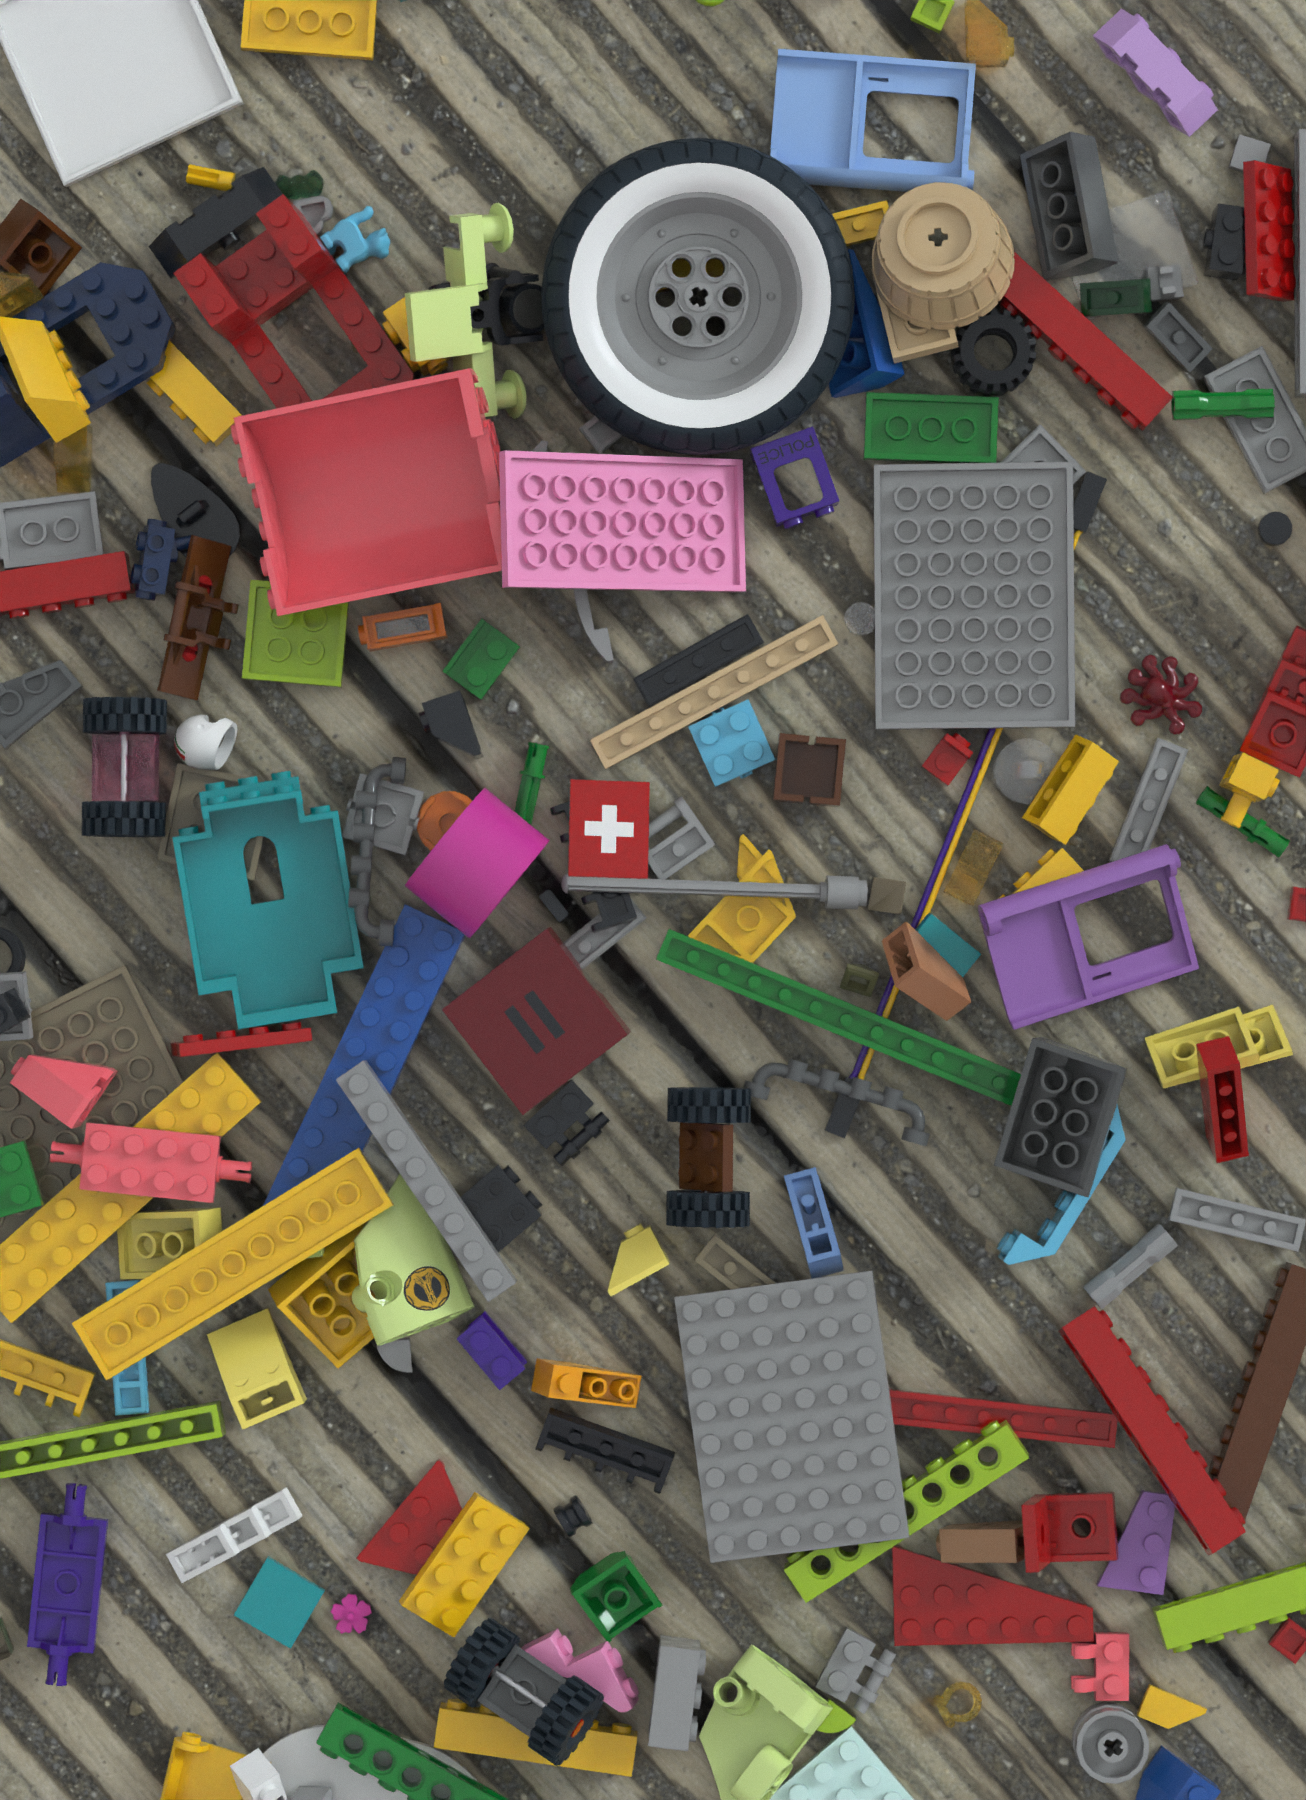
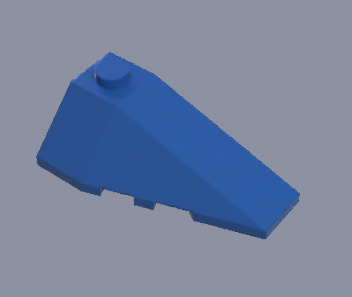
[829,249,905,398]
[1135,1745,1221,1800]

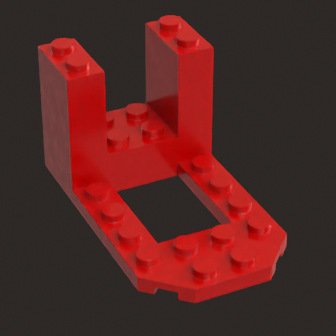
[174,194,416,408]

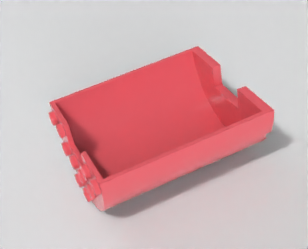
[231,368,502,616]

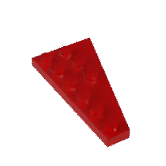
[892,1546,1094,1646]

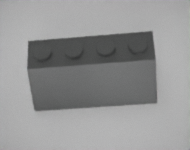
[1020,132,1119,281]

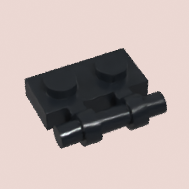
[523,1080,610,1166]

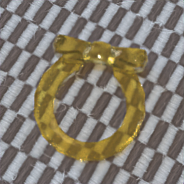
[933,1682,982,1728]

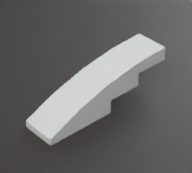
[166,1487,302,1583]

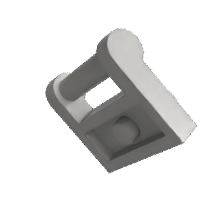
[648,796,716,880]

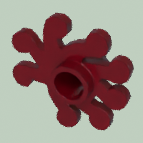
[1120,654,1202,735]

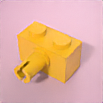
[1219,752,1280,829]

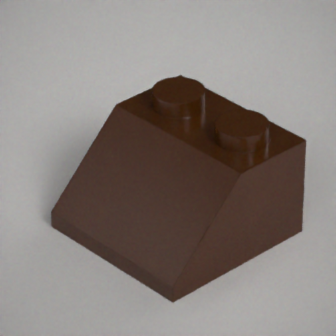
[0,199,82,298]

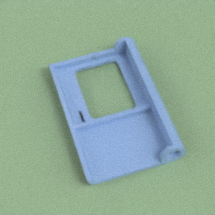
[770,49,976,192]

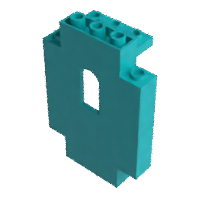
[172,771,364,1029]

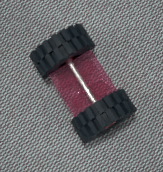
[81,697,167,838]

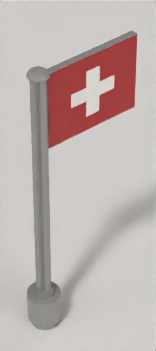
[561,779,868,910]

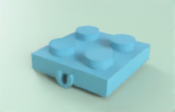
[688,699,776,787]

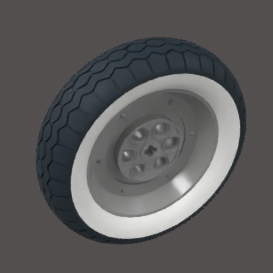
[541,138,855,455]

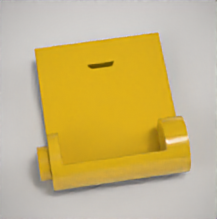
[160,1732,271,1800]

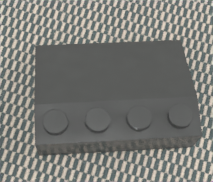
[994,1037,1128,1197]

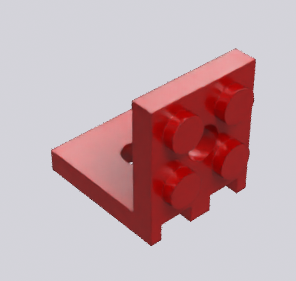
[1021,1492,1119,1573]

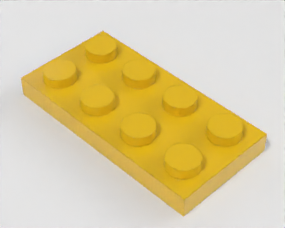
[240,0,378,61]
[399,1492,530,1638]

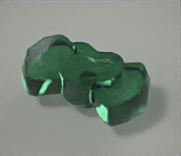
[275,170,324,200]

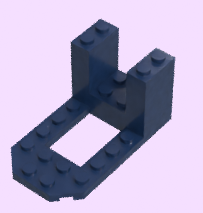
[0,262,176,468]

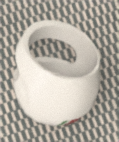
[174,715,237,770]

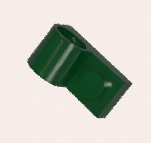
[1080,278,1152,316]

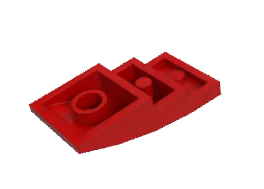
[1239,625,1306,778]

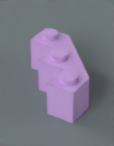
[1093,9,1218,137]

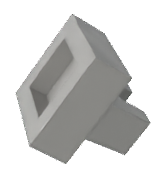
[1145,264,1184,302]

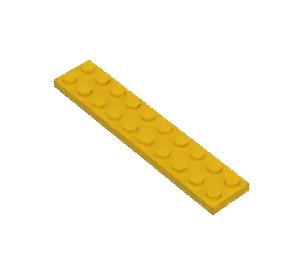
[0,1053,262,1323]
[72,1148,394,1381]

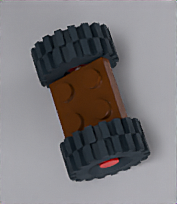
[666,1087,751,1228]

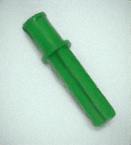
[514,742,549,825]

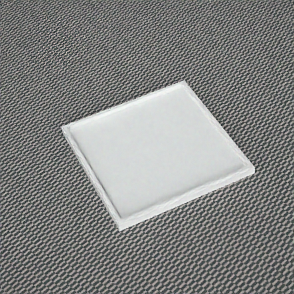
[0,0,244,187]

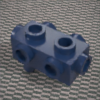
[130,519,193,601]

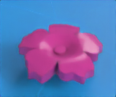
[331,1593,372,1634]

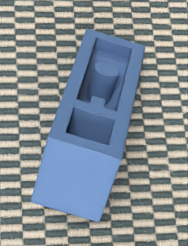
[784,1167,844,1278]

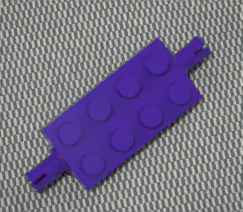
[27,1483,108,1686]

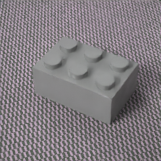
[648,1635,706,1751]

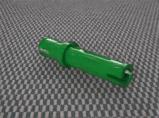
[1195,786,1290,858]

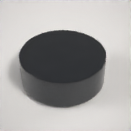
[1258,512,1292,546]

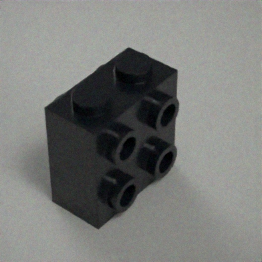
[461,1164,542,1253]

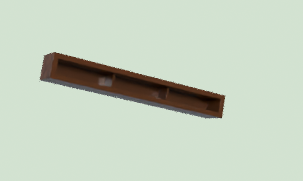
[1208,1262,1306,1526]

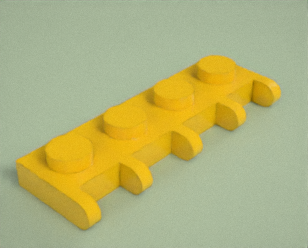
[0,1339,96,1417]

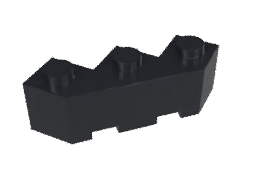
[149,167,283,279]

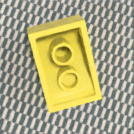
[117,1207,222,1280]

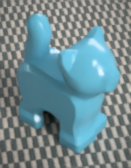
[320,206,391,274]

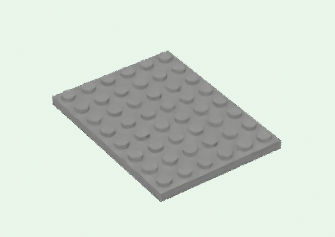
[874,462,1075,730]
[674,1270,910,1563]

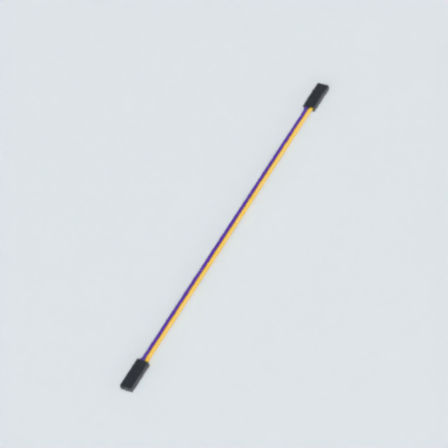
[825,471,1107,1138]

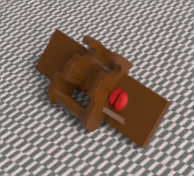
[157,535,239,701]

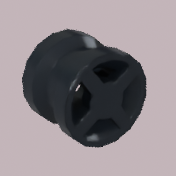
[553,1495,593,1537]

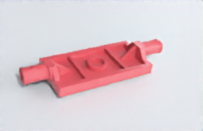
[50,1122,252,1203]

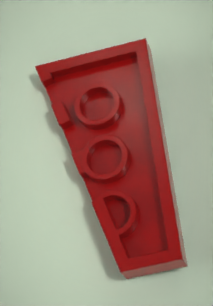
[170,1022,312,1057]

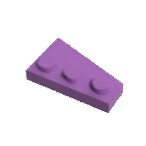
[1096,1490,1175,1595]

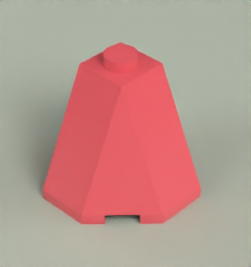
[10,1054,118,1129]

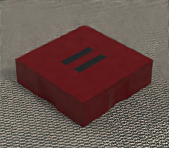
[442,927,631,1115]

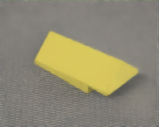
[1145,1005,1293,1089]

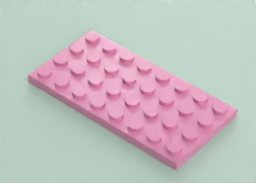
[499,450,746,592]

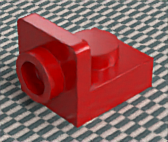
[921,733,973,786]

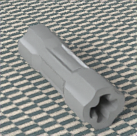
[1083,1223,1178,1309]

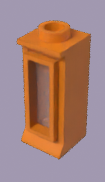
[358,603,448,652]

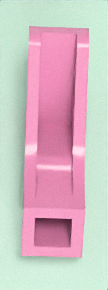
[521,1628,639,1713]

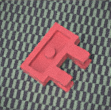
[1071,1632,1129,1701]

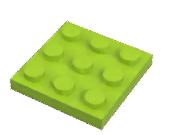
[242,579,349,688]

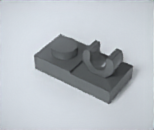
[1143,302,1212,373]

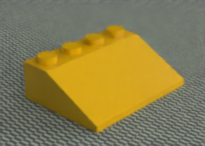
[268,1221,376,1369]

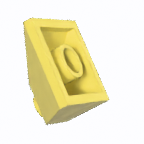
[608,1223,669,1296]

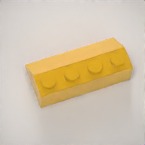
[0,316,91,443]

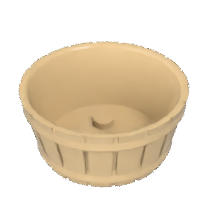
[872,182,1015,330]

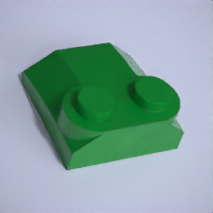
[570,1551,663,1642]

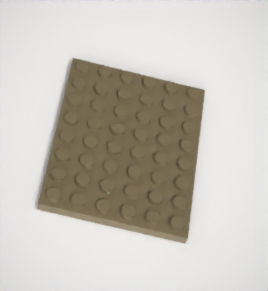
[0,965,184,1244]

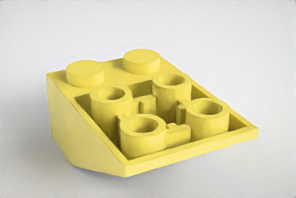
[207,1308,307,1430]

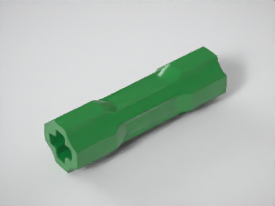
[1171,389,1275,420]

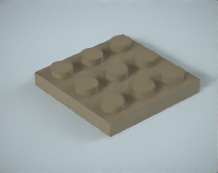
[157,763,265,881]

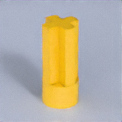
[186,164,235,191]

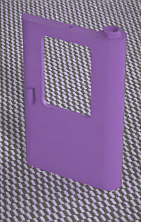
[978,844,1199,1030]

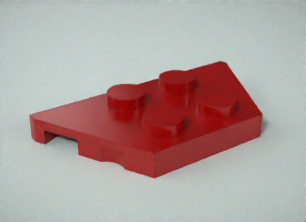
[356,1459,462,1575]

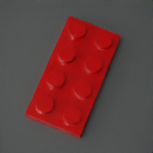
[1243,160,1296,302]

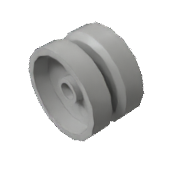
[1071,1702,1149,1784]

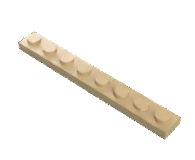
[590,615,838,770]

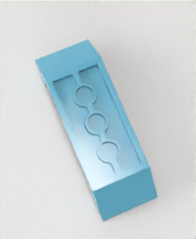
[997,1105,1126,1265]

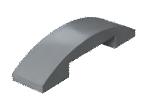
[574,589,614,664]

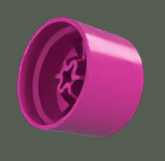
[405,788,550,939]

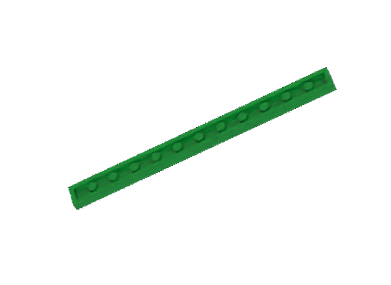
[656,928,1021,1106]

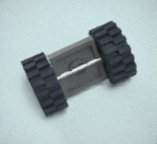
[444,1618,604,1766]

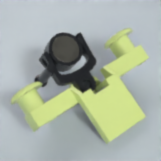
[405,203,544,419]

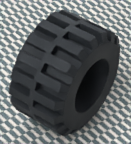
[951,308,1037,397]

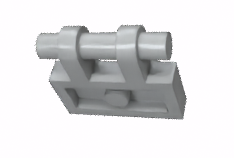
[815,1627,896,1714]

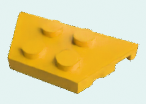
[688,849,796,963]

